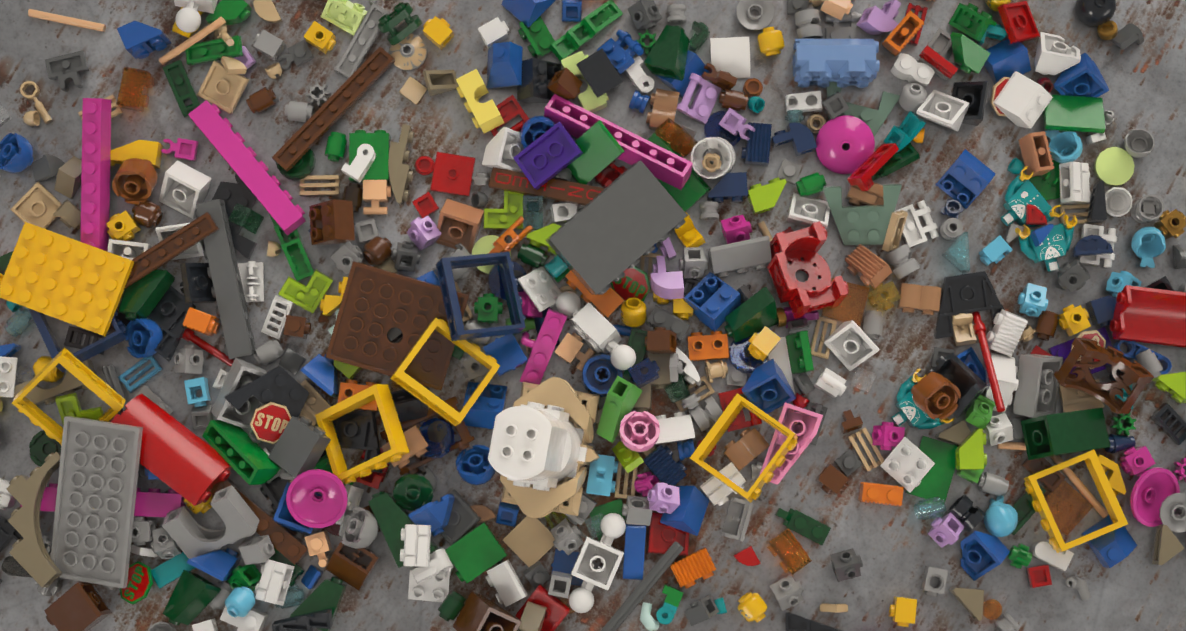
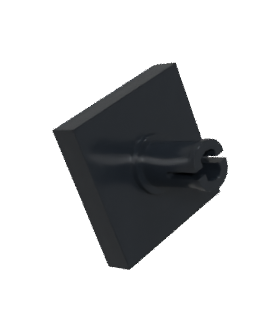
[180,262,217,303]

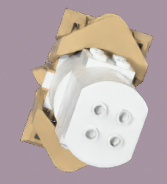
[488,377,600,518]

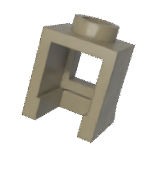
[54,199,81,230]

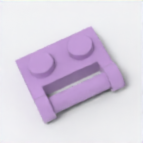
[676,73,721,124]

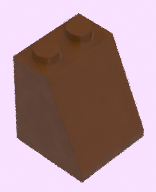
[44,582,112,631]
[452,591,522,631]

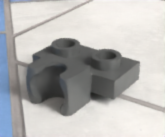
[45,50,89,92]

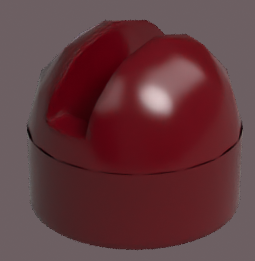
[1036,77,1053,93]

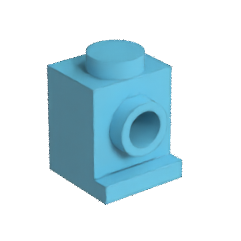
[979,235,1013,266]
[184,377,211,408]

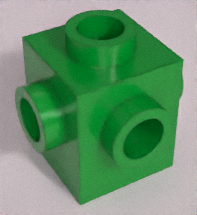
[474,294,503,323]
[227,564,262,591]

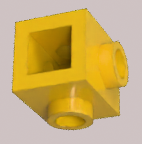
[106,210,141,241]
[1058,304,1091,337]

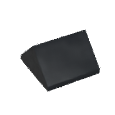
[576,48,623,98]
[952,81,989,126]

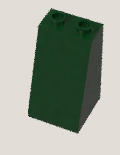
[1021,408,1110,460]
[368,491,439,568]

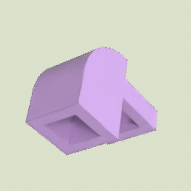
[857,0,901,35]
[650,255,684,299]

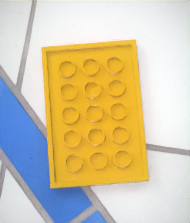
[0,222,134,336]

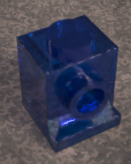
[628,357,660,388]

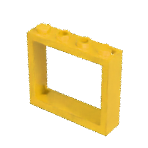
[390,318,500,427]
[12,347,126,445]
[315,384,410,485]
[690,393,798,503]
[1024,449,1128,553]

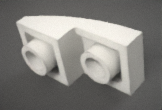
[674,347,701,386]

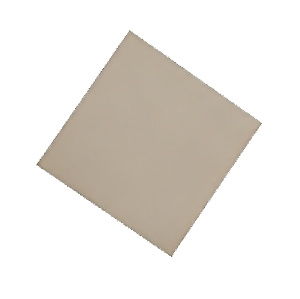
[197,61,249,114]
[10,182,62,229]
[503,516,555,567]

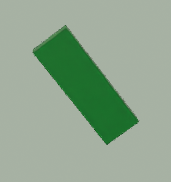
[185,35,243,66]

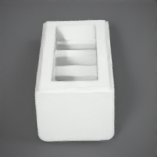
[261,295,295,340]

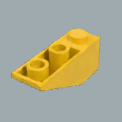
[110,140,163,169]

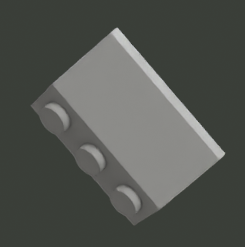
[708,236,772,278]
[1013,354,1063,418]
[211,358,267,430]

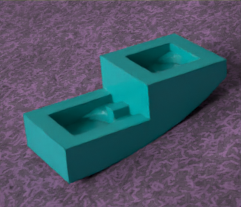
[883,111,926,153]
[151,552,196,589]

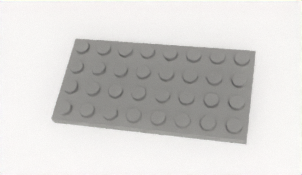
[51,416,143,588]

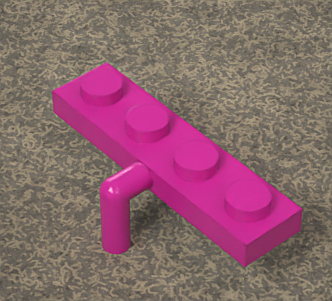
[520,308,567,385]

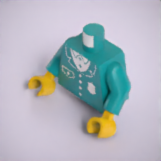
[1001,166,1065,227]
[1015,214,1078,272]
[891,369,955,429]

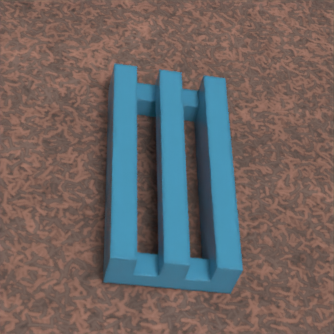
[118,356,163,393]

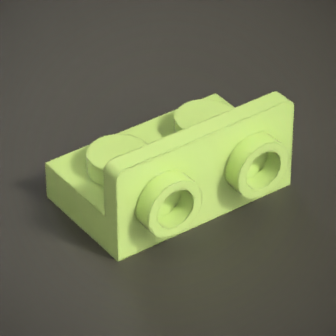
[321,0,368,36]

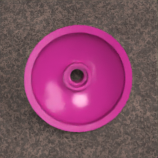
[816,115,875,174]
[1130,467,1180,527]
[286,469,348,528]

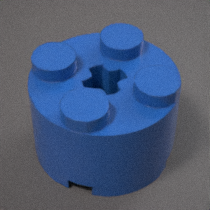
[581,354,623,397]

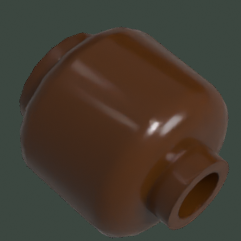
[132,200,163,228]
[363,236,392,265]

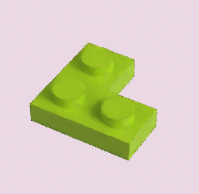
[484,191,524,230]
[278,270,333,314]
[55,393,103,425]
[612,441,644,473]

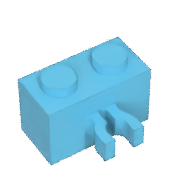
[586,454,618,496]

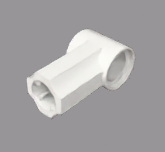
[410,548,453,584]

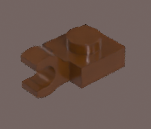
[701,63,738,91]

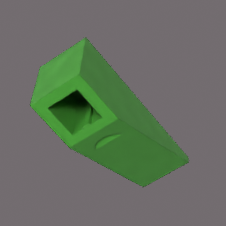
[596,376,642,443]

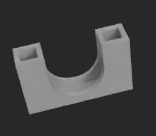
[162,485,260,559]

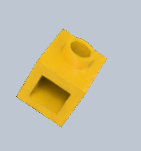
[423,16,454,50]
[303,21,336,54]
[748,326,781,361]
[889,596,917,627]

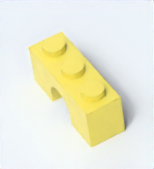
[456,69,504,134]

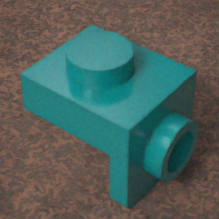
[977,24,1007,46]

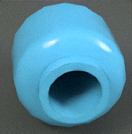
[225,586,256,617]

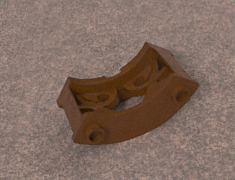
[1053,337,1154,414]
[380,396,475,476]

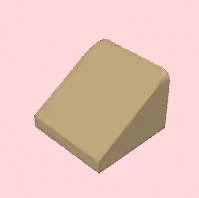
[399,76,427,105]

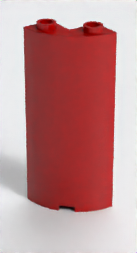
[1110,285,1186,348]
[111,394,231,506]

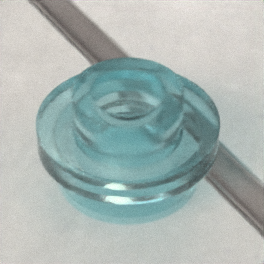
[785,110,805,123]

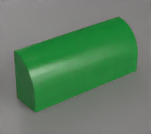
[647,132,711,212]
[202,420,281,485]

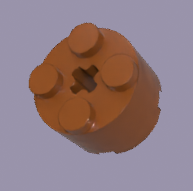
[112,158,158,204]
[911,371,961,419]

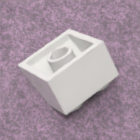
[993,72,1053,129]
[159,160,212,219]
[655,412,695,445]
[485,559,528,607]

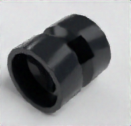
[947,494,986,532]

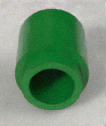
[324,132,347,162]
[796,172,826,197]

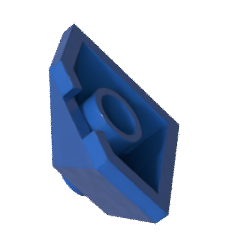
[1054,53,1109,97]
[408,494,455,537]
[961,531,1010,581]

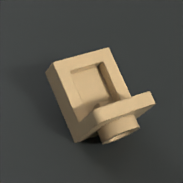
[952,313,977,346]

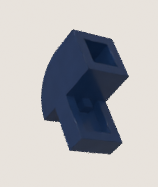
[771,123,817,157]

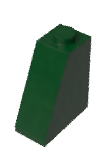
[644,25,689,81]
[119,269,175,321]
[724,287,778,343]
[162,570,221,626]
[290,576,347,631]

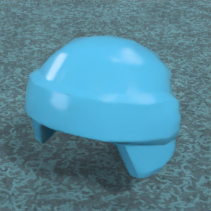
[1045,130,1083,163]
[1131,227,1166,268]
[984,495,1018,537]

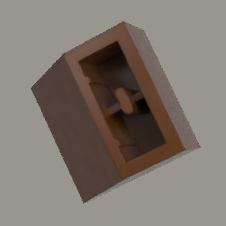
[309,199,355,245]
[326,540,381,591]

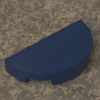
[1072,235,1114,257]

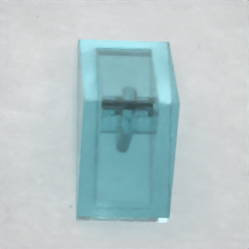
[523,196,544,230]
[942,232,970,274]

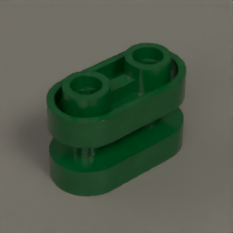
[378,2,422,45]

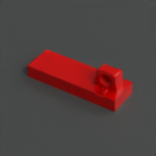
[847,143,899,191]

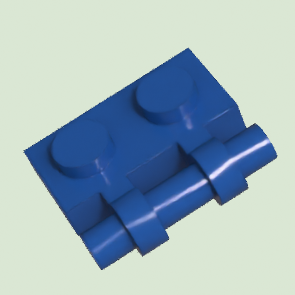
[597,29,644,74]

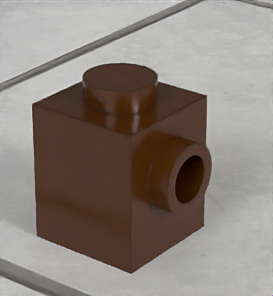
[547,68,583,100]
[283,315,311,339]
[645,327,677,354]
[816,464,849,495]

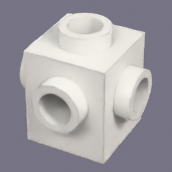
[983,413,1013,446]

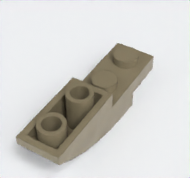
[388,124,415,206]

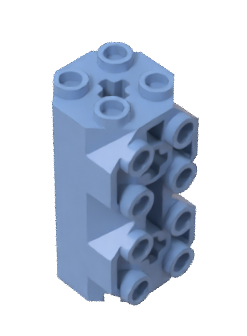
[792,39,880,88]

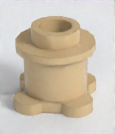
[704,359,728,383]

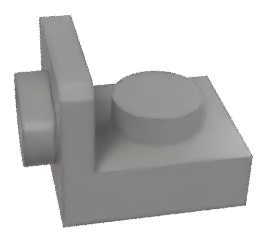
[566,493,597,525]

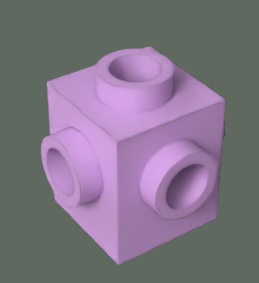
[407,216,442,251]
[647,482,680,514]
[928,512,965,548]

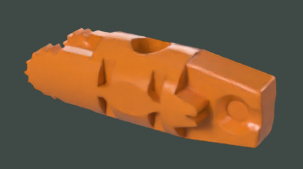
[488,216,534,254]

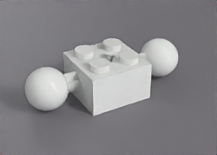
[174,0,218,33]
[556,291,636,370]
[569,513,626,613]

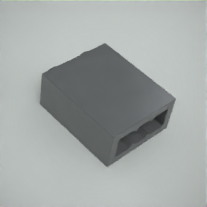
[268,416,331,478]

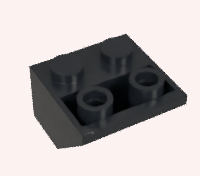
[517,58,561,103]
[390,386,430,423]

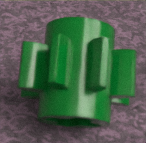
[636,30,657,56]
[1110,412,1136,436]
[1007,543,1033,569]

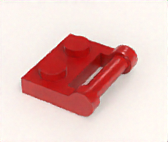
[490,95,529,137]
[718,387,762,432]

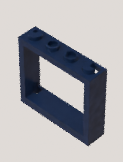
[436,252,526,341]
[28,308,127,373]

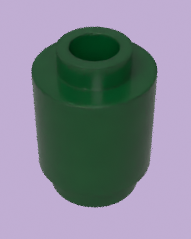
[517,244,548,269]
[438,590,466,622]

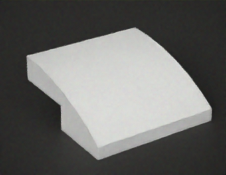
[710,37,750,79]

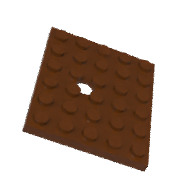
[326,261,469,391]

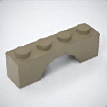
[14,359,97,407]

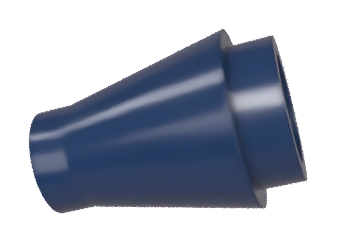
[1104,434,1136,454]

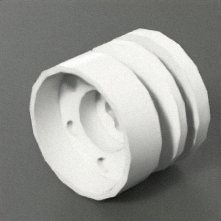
[691,137,736,179]

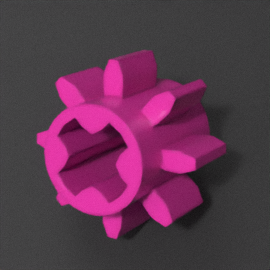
[1172,458,1186,483]
[634,471,659,497]

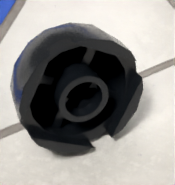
[1075,0,1116,27]

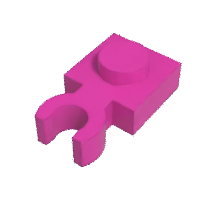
[161,138,199,161]

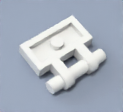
[894,200,939,248]
[1078,224,1117,268]

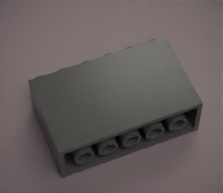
[545,160,688,295]

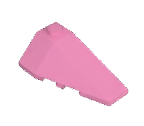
[759,403,823,485]

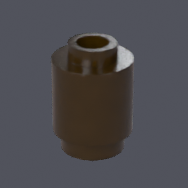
[342,183,363,212]

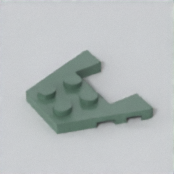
[826,81,900,136]
[823,184,902,245]

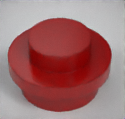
[415,156,435,176]

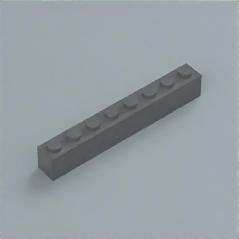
[195,199,256,359]

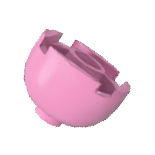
[619,411,660,452]

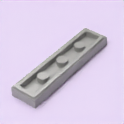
[334,3,390,79]

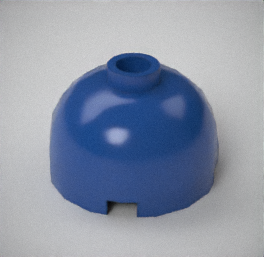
[520,116,555,149]
[0,133,33,173]
[125,318,163,358]
[456,445,496,485]

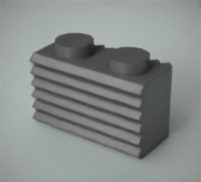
[646,305,690,343]

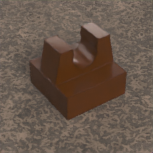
[840,409,863,434]

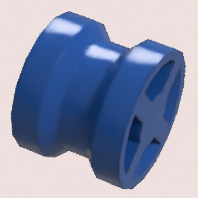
[629,90,650,114]
[677,439,695,461]

